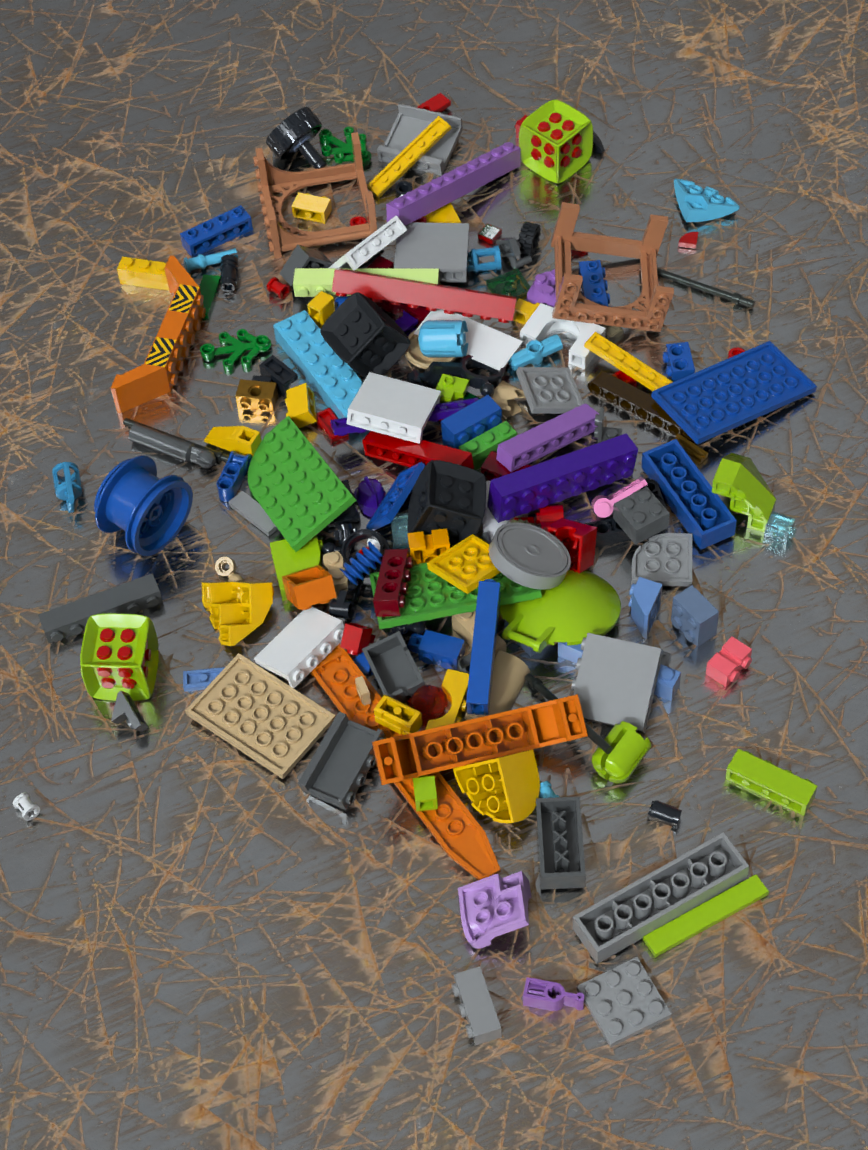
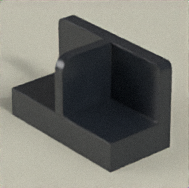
[259,355,298,398]

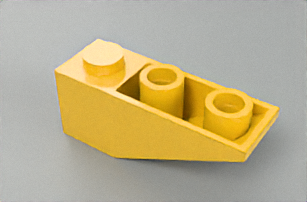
[204,426,262,457]

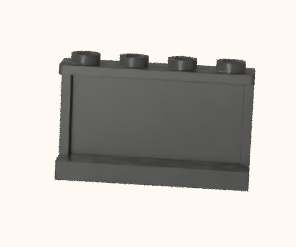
[298,712,387,810]

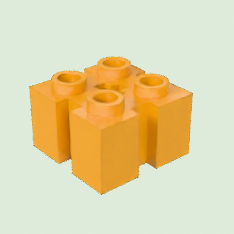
[407,528,450,565]

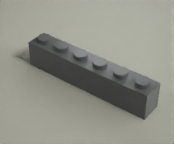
[38,573,163,644]

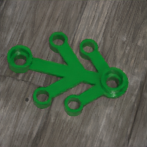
[319,127,372,166]
[200,329,271,371]

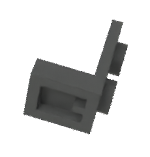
[594,407,622,443]

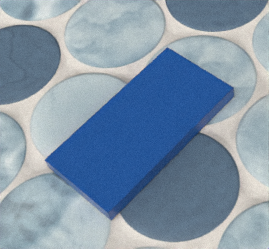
[366,462,426,531]

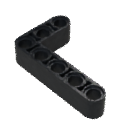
[584,479,668,548]

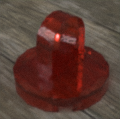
[407,685,448,726]

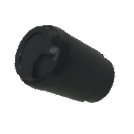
[647,800,682,827]

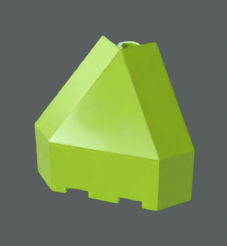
[712,453,776,533]

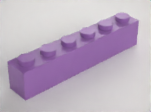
[496,403,599,472]

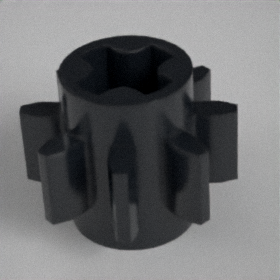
[334,523,357,545]

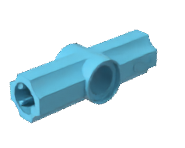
[508,335,563,371]

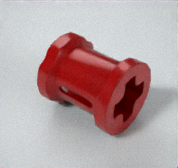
[267,277,290,299]

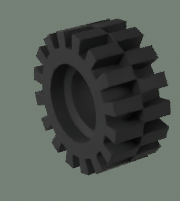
[518,222,541,256]

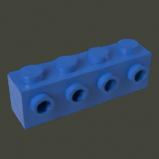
[180,205,253,258]
[579,260,611,326]

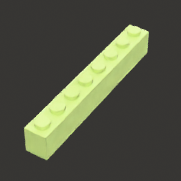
[293,268,440,297]

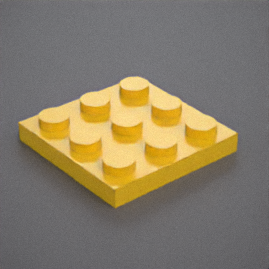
[427,534,501,594]

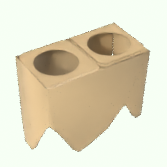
[491,381,526,423]

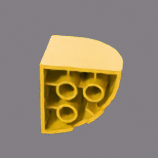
[453,750,540,823]

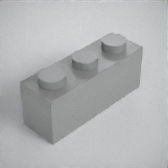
[451,966,502,1046]

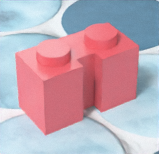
[706,636,752,687]

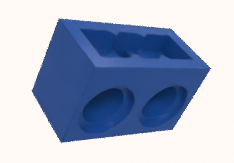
[663,342,695,382]

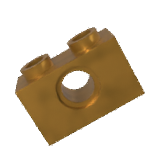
[235,379,278,412]

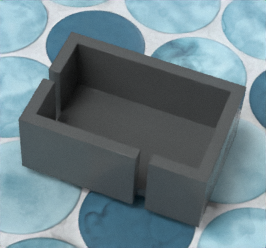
[362,631,428,703]

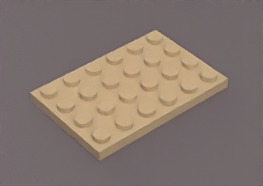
[185,653,335,779]

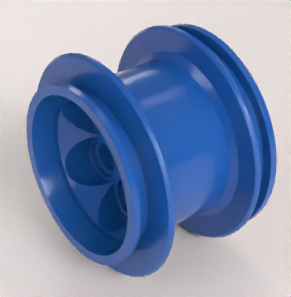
[94,455,193,556]

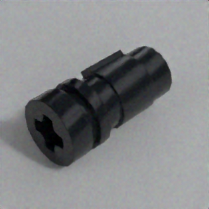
[220,255,238,292]

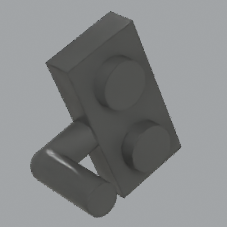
[495,237,532,269]

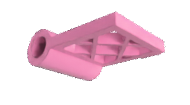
[591,477,647,518]

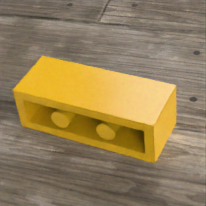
[117,256,169,291]

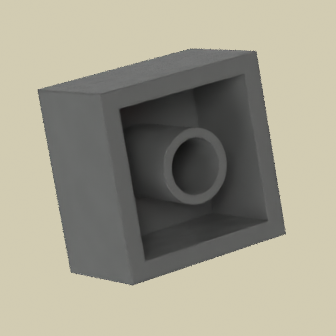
[613,487,670,545]

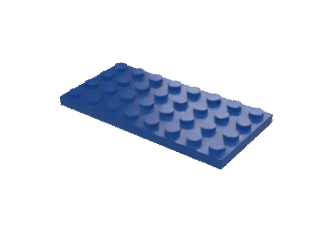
[651,341,817,445]

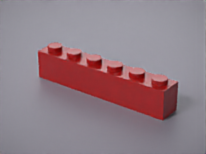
[362,431,474,469]

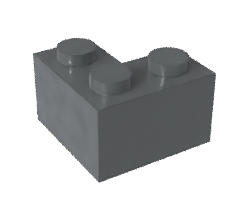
[279,245,333,286]

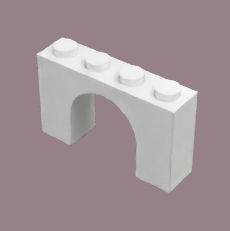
[520,303,606,370]

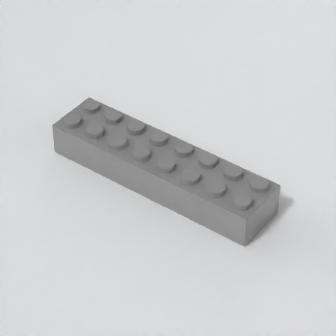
[572,832,749,964]

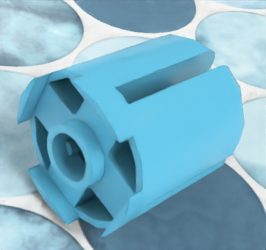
[418,320,468,358]

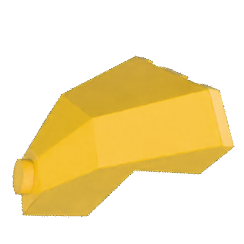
[202,581,274,646]

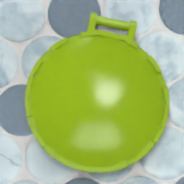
[499,567,621,653]

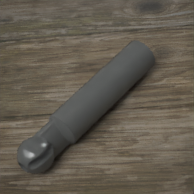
[129,423,216,468]

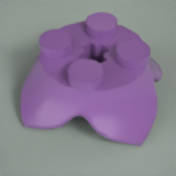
[526,269,556,308]

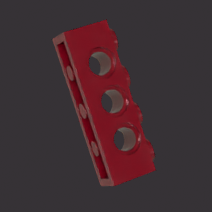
[373,549,414,617]

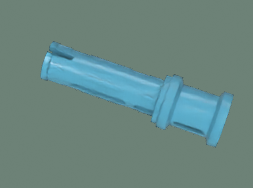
[183,248,238,273]

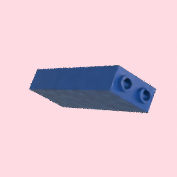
[466,579,501,716]

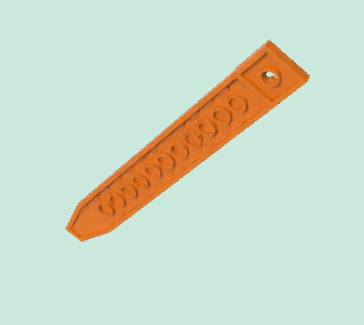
[310,643,501,880]

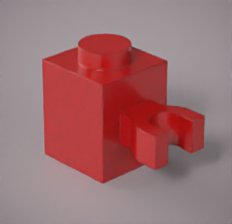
[340,623,376,655]

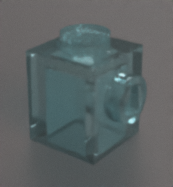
[764,511,797,545]

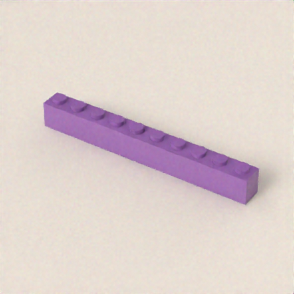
[386,142,520,226]

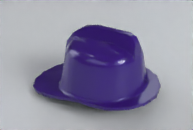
[354,476,386,518]

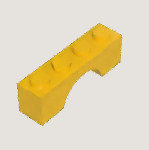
[425,669,469,730]

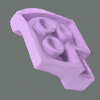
[458,871,532,949]

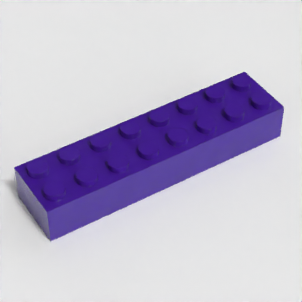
[487,433,638,523]

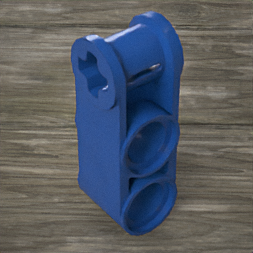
[216,451,252,502]

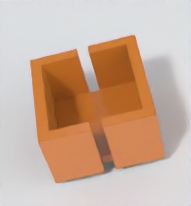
[282,565,337,610]

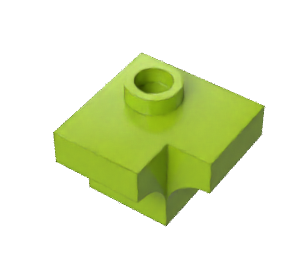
[436,374,470,403]

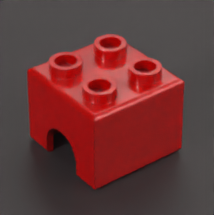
[548,518,597,573]

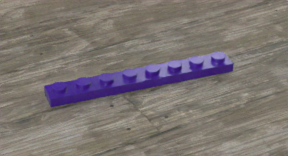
[330,398,479,436]

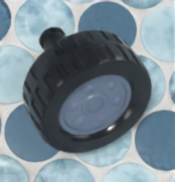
[266,107,327,169]

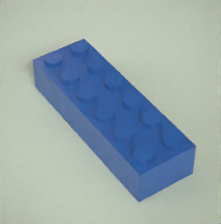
[641,439,737,550]

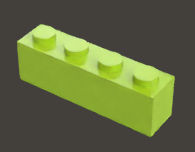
[725,749,817,816]

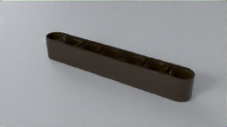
[587,371,696,444]

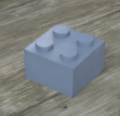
[671,585,719,647]

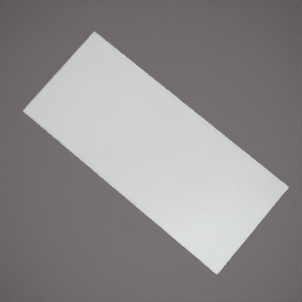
[413,309,523,370]

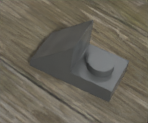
[111,691,149,732]

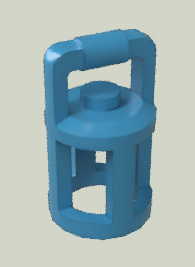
[467,245,502,274]
[52,462,82,513]

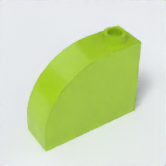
[270,535,323,601]

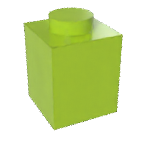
[413,775,438,812]

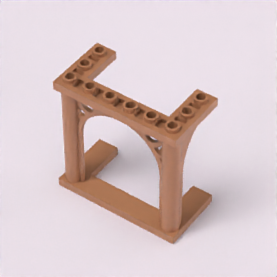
[253,132,377,259]
[551,202,674,332]

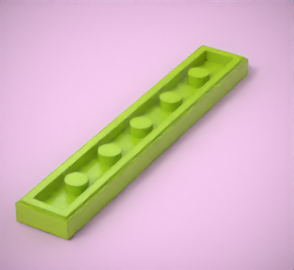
[643,874,769,958]

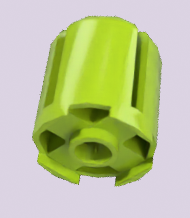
[592,721,651,784]

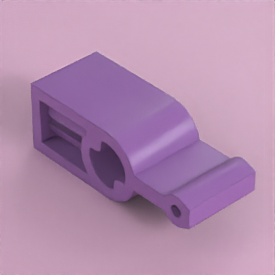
[523,977,585,1011]

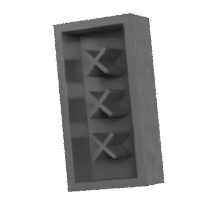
[536,797,586,890]

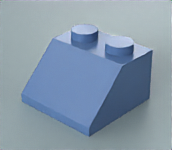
[629,577,662,639]

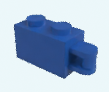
[407,630,465,671]

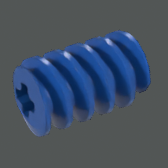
[339,541,383,586]

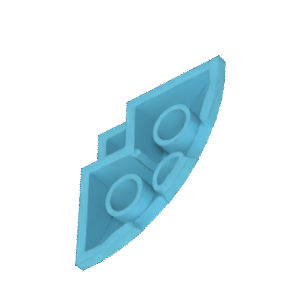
[674,179,740,222]

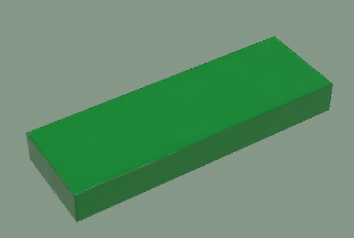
[199,274,221,319]

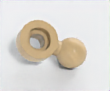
[215,557,244,582]

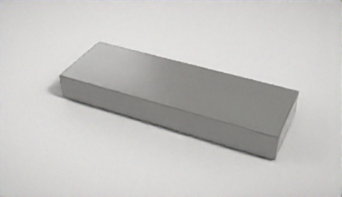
[228,491,278,536]

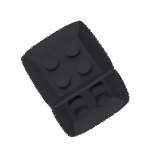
[320,292,411,378]
[407,460,486,548]

